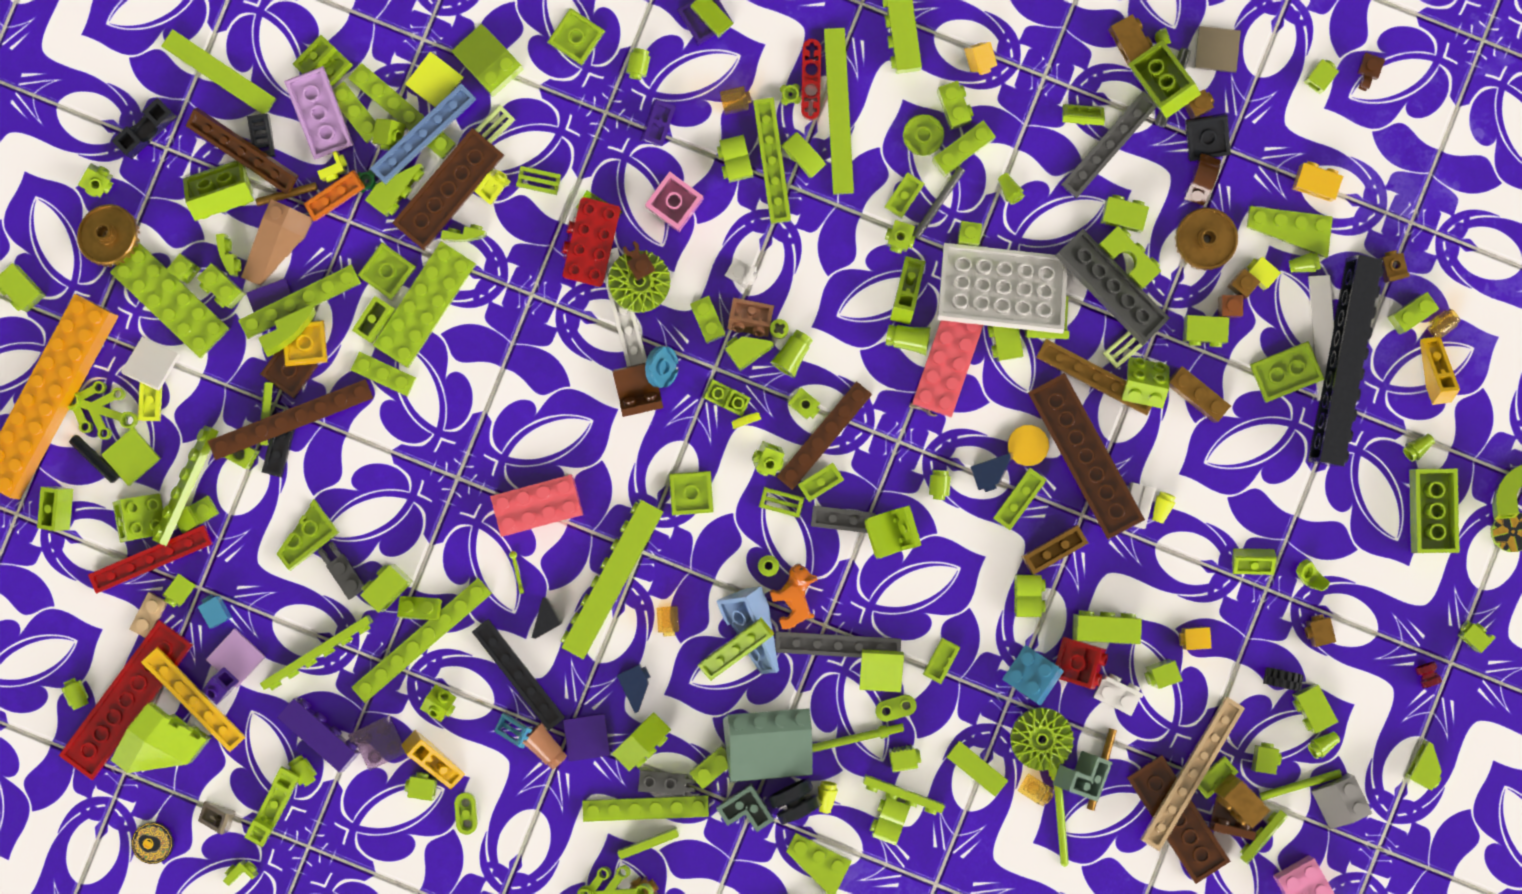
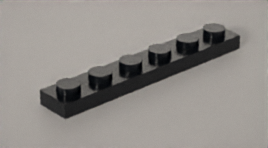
[472,619,565,731]

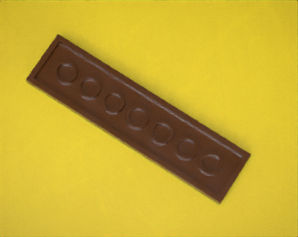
[1028,373,1145,540]

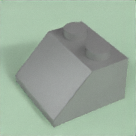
[1311,773,1373,829]

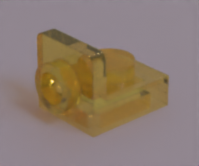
[1017,773,1054,806]

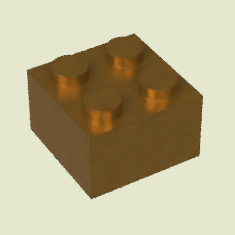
[1214,773,1271,828]

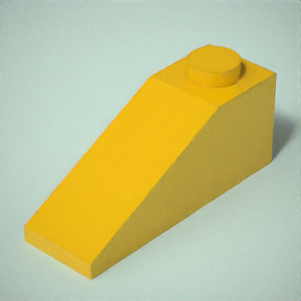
[1420,337,1460,405]
[401,730,465,789]

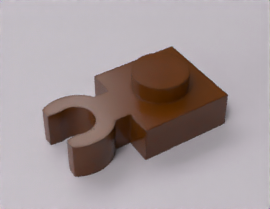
[623,241,656,281]

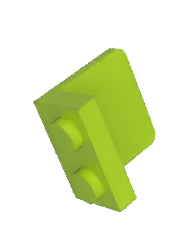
[1122,357,1169,409]
[865,505,922,559]

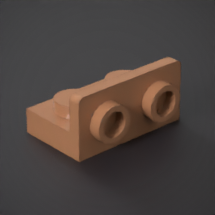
[728,298,774,337]

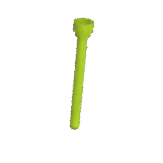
[1048,766,1069,867]

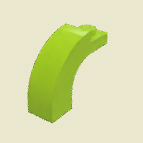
[1492,465,1522,520]

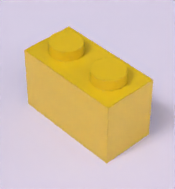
[1292,161,1344,202]

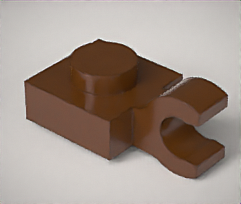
[1357,53,1385,92]

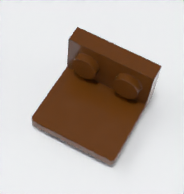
[612,362,663,417]
[1209,794,1259,840]

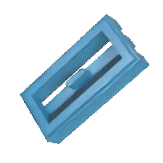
[494,713,532,748]

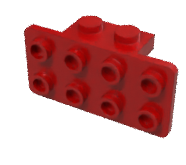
[561,197,621,287]

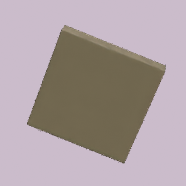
[1194,26,1241,73]

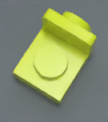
[474,169,511,205]

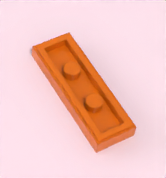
[303,170,366,221]

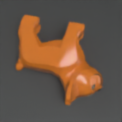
[770,564,818,629]

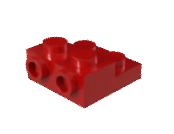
[1055,637,1108,689]

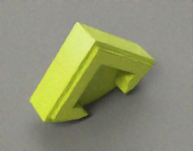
[731,412,761,429]

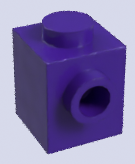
[202,667,239,705]

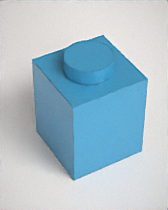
[198,595,232,628]

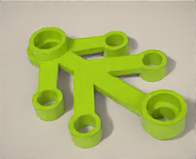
[67,381,138,440]
[577,865,653,894]

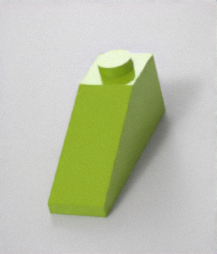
[890,256,926,325]

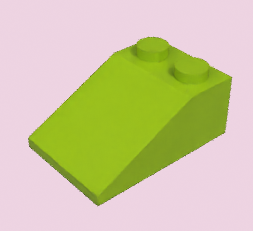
[451,23,524,97]

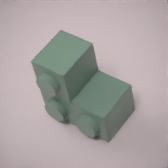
[1053,751,1112,802]
[716,783,774,832]

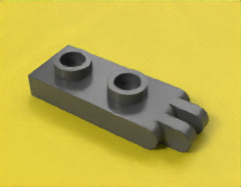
[638,770,696,796]

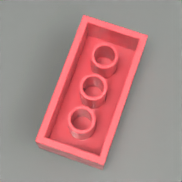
[490,474,584,537]

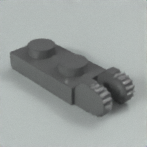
[318,541,365,600]

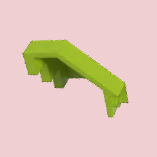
[111,702,211,773]

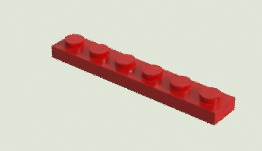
[88,525,213,594]

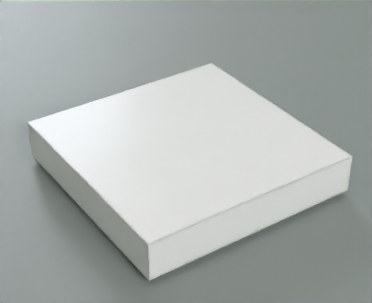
[121,337,180,391]

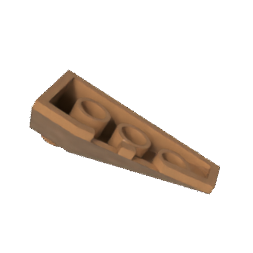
[241,199,313,286]

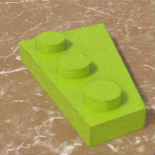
[276,499,340,571]
[786,832,852,894]

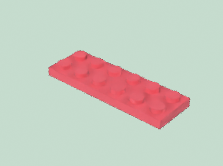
[912,320,983,418]

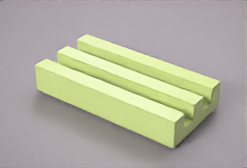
[475,105,515,144]
[1102,331,1148,369]

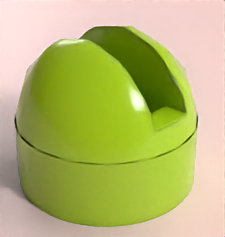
[1155,27,1171,45]

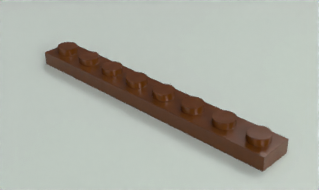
[208,379,373,460]

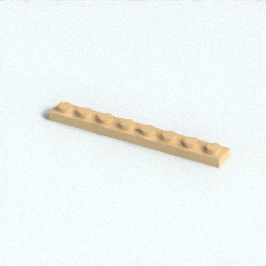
[1140,697,1245,851]

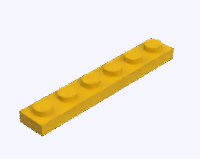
[141,647,246,752]

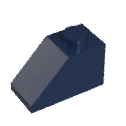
[971,452,1013,492]
[617,664,651,713]

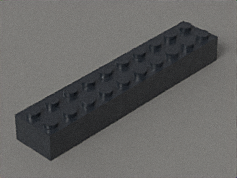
[1308,255,1384,467]

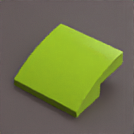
[292,35,353,87]

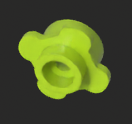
[780,84,801,105]

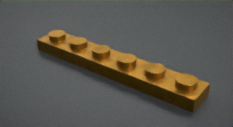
[1036,339,1152,416]

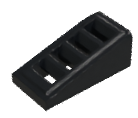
[247,113,276,157]

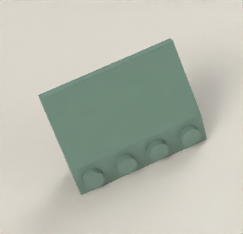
[723,708,813,782]

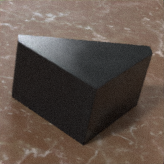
[531,597,563,639]

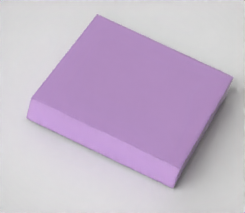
[206,628,266,688]

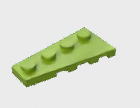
[1246,206,1333,258]

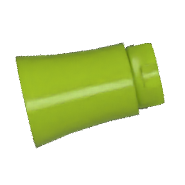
[886,325,931,356]
[770,329,813,378]

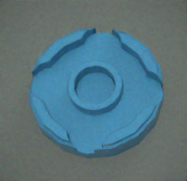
[645,346,678,388]

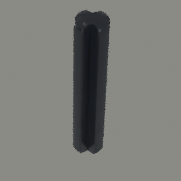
[69,435,120,483]

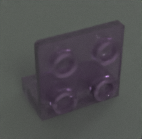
[348,715,406,770]

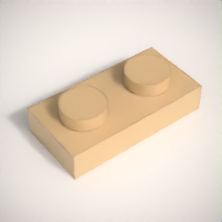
[129,592,167,638]

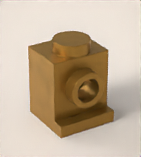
[1380,250,1410,283]

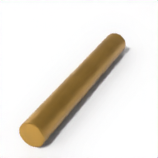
[255,182,318,206]

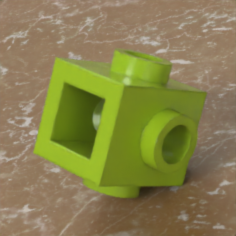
[78,163,114,197]
[885,220,916,254]
[752,440,785,476]
[420,684,457,722]

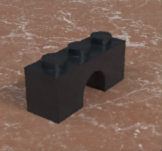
[112,98,177,159]

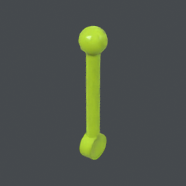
[509,551,524,594]

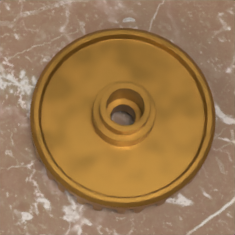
[77,204,140,267]
[1174,208,1238,271]

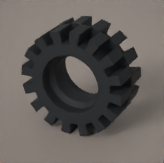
[1263,667,1304,691]

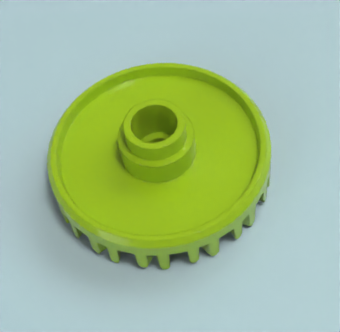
[608,250,671,313]
[1010,707,1074,771]

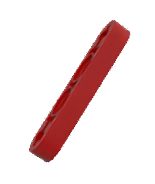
[801,39,821,121]

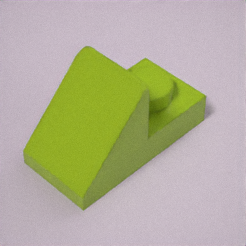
[177,496,220,534]

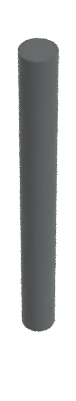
[912,166,965,240]

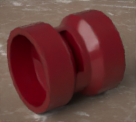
[1415,661,1442,688]

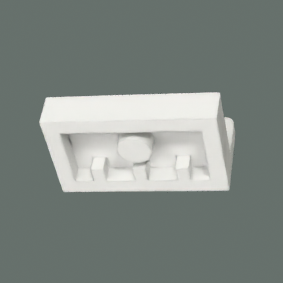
[1093,673,1144,716]

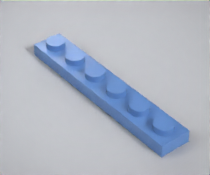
[370,84,476,185]

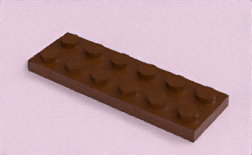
[392,128,505,251]
[1126,755,1231,884]

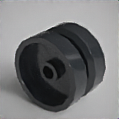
[768,777,822,825]

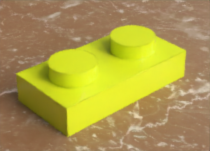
[138,382,162,421]

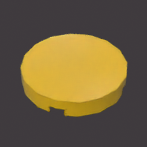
[1007,425,1049,466]

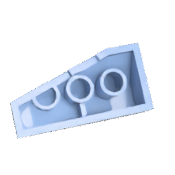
[716,586,779,674]

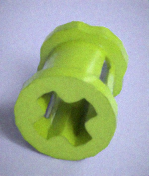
[770,319,789,339]

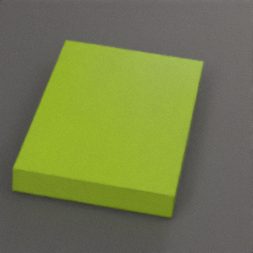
[1249,341,1324,403]

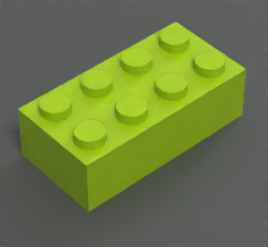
[1409,469,1460,553]

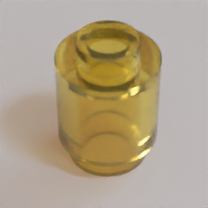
[1428,308,1461,338]

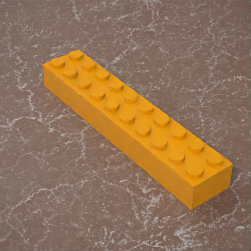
[0,294,119,500]

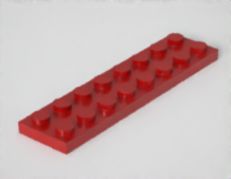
[58,620,194,780]

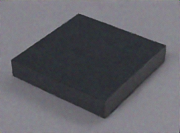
[1185,113,1231,162]

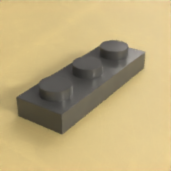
[811,506,876,533]

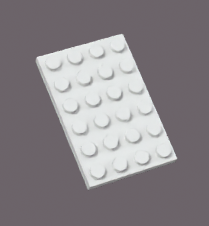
[937,243,1068,334]

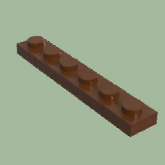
[186,107,299,194]
[777,381,873,490]

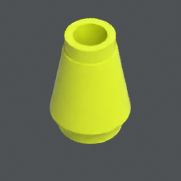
[1152,491,1176,524]
[818,781,838,813]

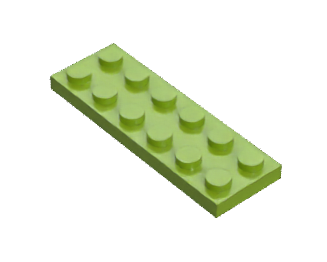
[373,241,476,368]
[110,243,230,359]

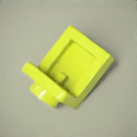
[317,151,348,183]

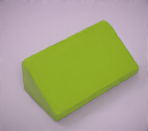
[690,0,734,38]
[1232,548,1277,575]

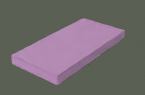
[284,66,354,160]

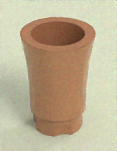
[523,722,567,770]

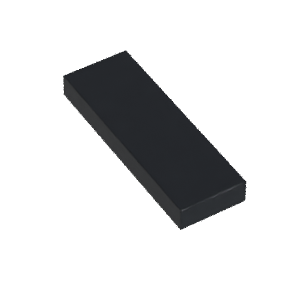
[261,412,295,478]

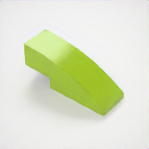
[258,304,316,357]

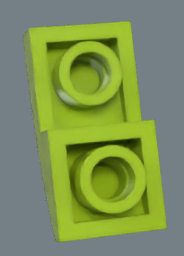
[781,132,826,178]
[441,224,487,242]
[216,234,241,277]
[702,379,751,417]

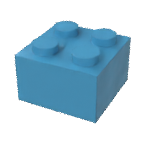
[1002,645,1064,706]

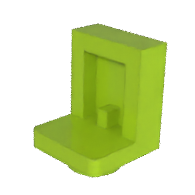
[223,860,259,887]

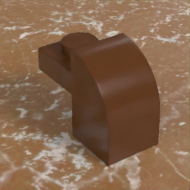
[1184,153,1221,206]

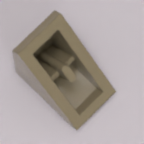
[198,801,236,835]

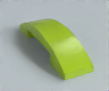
[244,766,300,847]

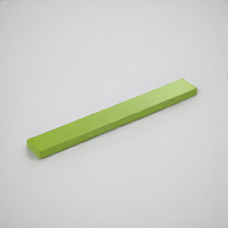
[824,28,854,195]

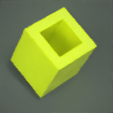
[1246,257,1281,290]

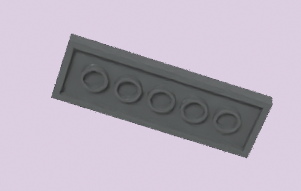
[1055,229,1170,346]

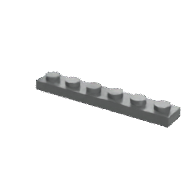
[1061,91,1157,199]
[775,631,901,658]

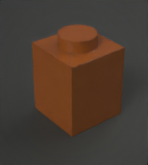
[1218,295,1243,318]

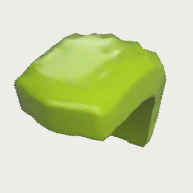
[1296,559,1330,591]

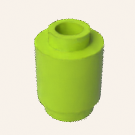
[626,48,650,80]
[929,470,951,500]
[758,555,779,576]
[61,678,89,710]
[288,754,317,787]

